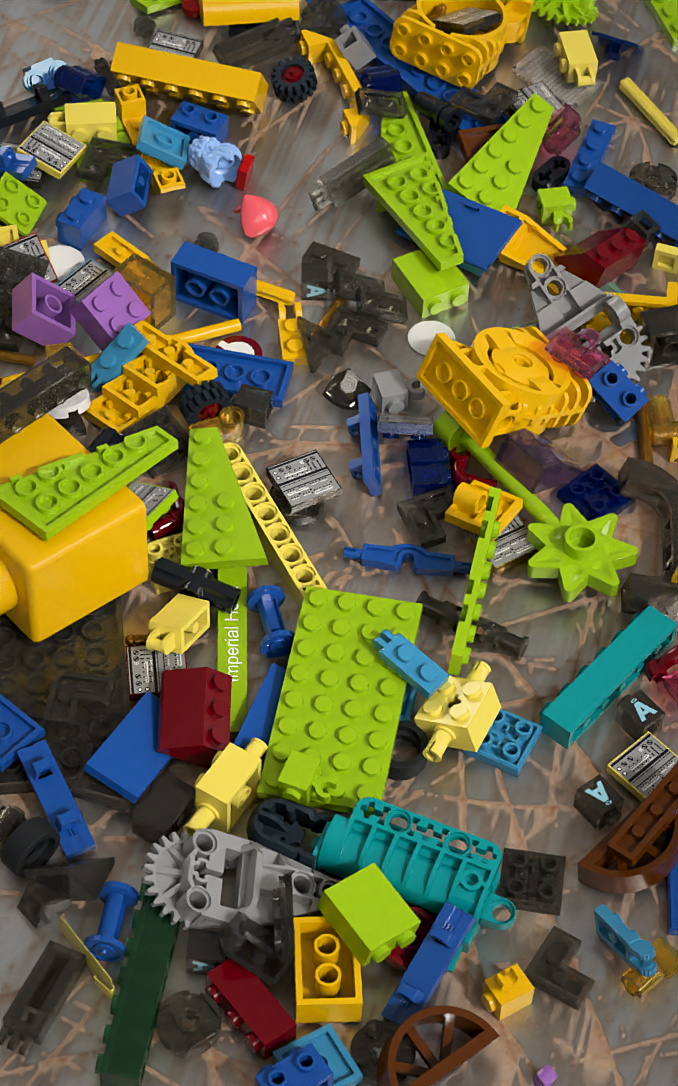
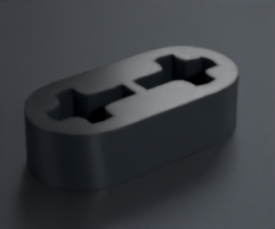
[428,121,451,160]
[531,156,571,192]

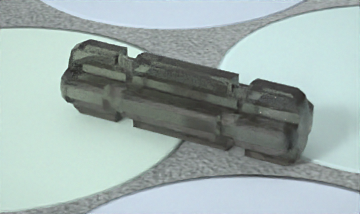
[94,57,121,96]

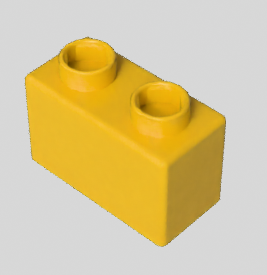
[0,380,149,642]

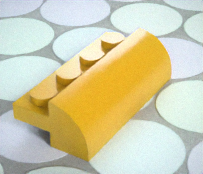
[198,0,300,26]

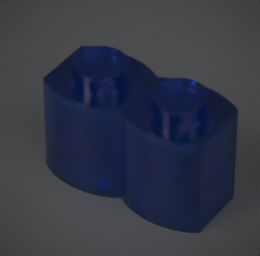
[356,64,403,98]
[53,65,107,99]
[406,439,452,496]

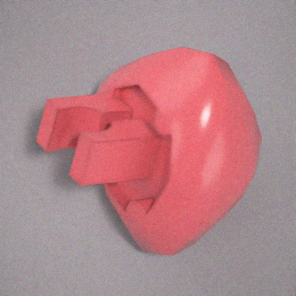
[233,194,278,238]

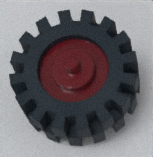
[270,56,317,103]
[178,380,232,429]

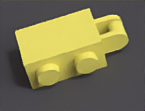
[554,30,598,87]
[48,102,117,143]
[146,593,210,655]

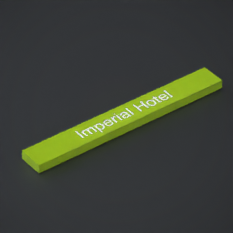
[217,566,247,738]

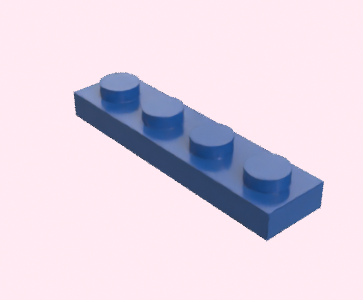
[563,119,616,198]

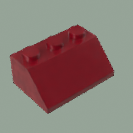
[554,227,647,288]
[157,667,232,769]

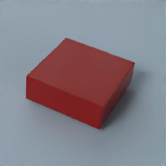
[235,154,255,191]

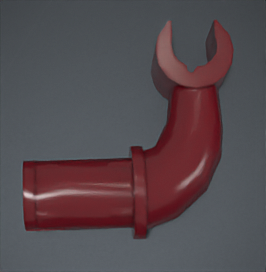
[450,447,497,488]
[148,481,185,540]
[642,645,678,684]

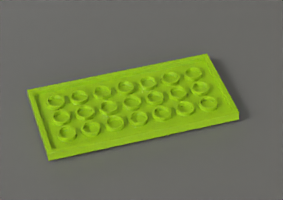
[257,586,423,817]

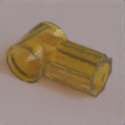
[646,395,678,447]
[189,406,245,443]
[621,937,678,999]

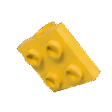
[445,480,523,541]

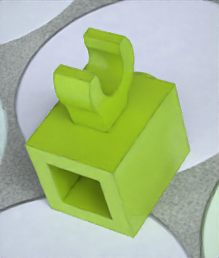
[535,186,576,232]
[277,749,337,805]

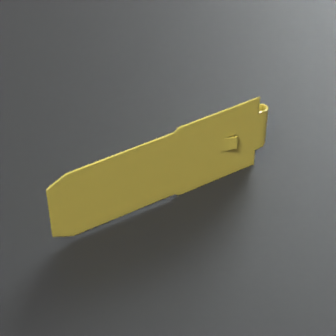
[60,917,115,1000]

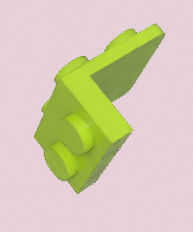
[0,171,46,237]

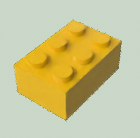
[292,917,363,1023]

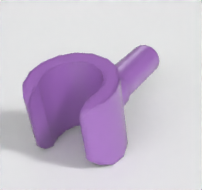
[534,1064,558,1086]

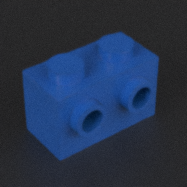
[170,101,229,145]
[106,154,153,217]
[55,187,106,251]
[589,360,649,426]
[255,1043,334,1086]

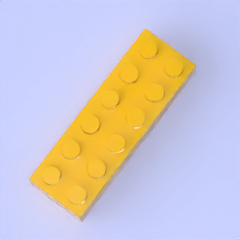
[110,42,269,115]

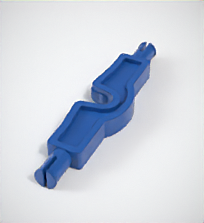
[343,543,472,578]

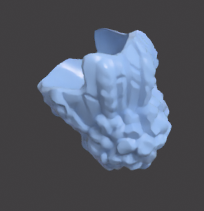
[187,135,242,188]

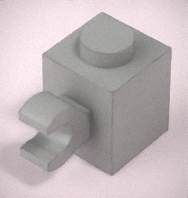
[335,24,377,71]
[371,369,425,415]

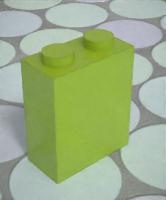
[391,249,470,319]
[317,863,421,967]

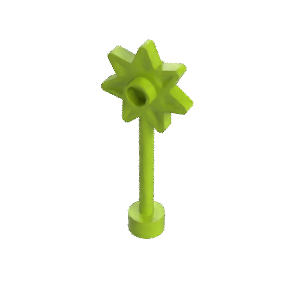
[433,410,638,603]

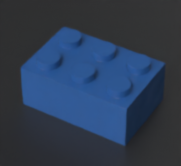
[171,241,257,325]

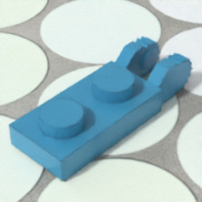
[594,904,657,977]

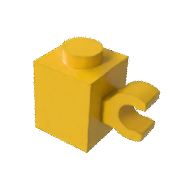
[481,963,535,1021]

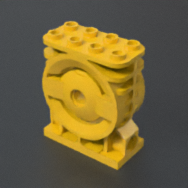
[390,0,534,90]
[415,326,592,448]

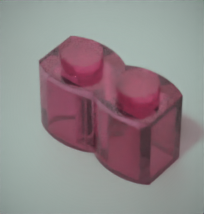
[542,103,582,156]

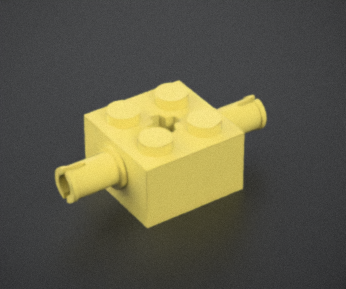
[414,660,501,763]
[183,737,268,837]

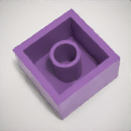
[69,271,151,352]
[12,272,75,352]

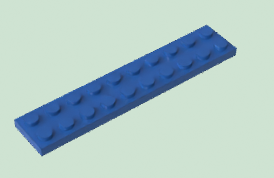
[325,0,510,133]

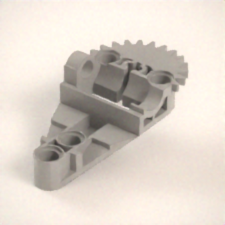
[524,253,650,382]
[141,828,338,936]

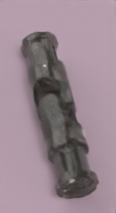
[416,591,529,662]

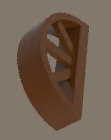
[577,796,678,893]
[377,1006,499,1086]

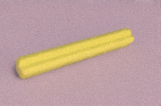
[619,77,678,146]

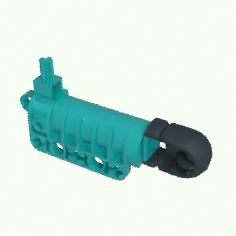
[246,797,516,973]

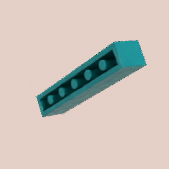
[539,605,678,749]

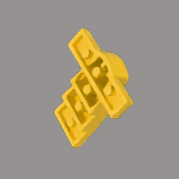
[82,320,218,437]

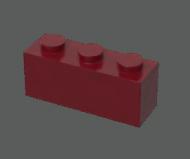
[205,953,297,1061]

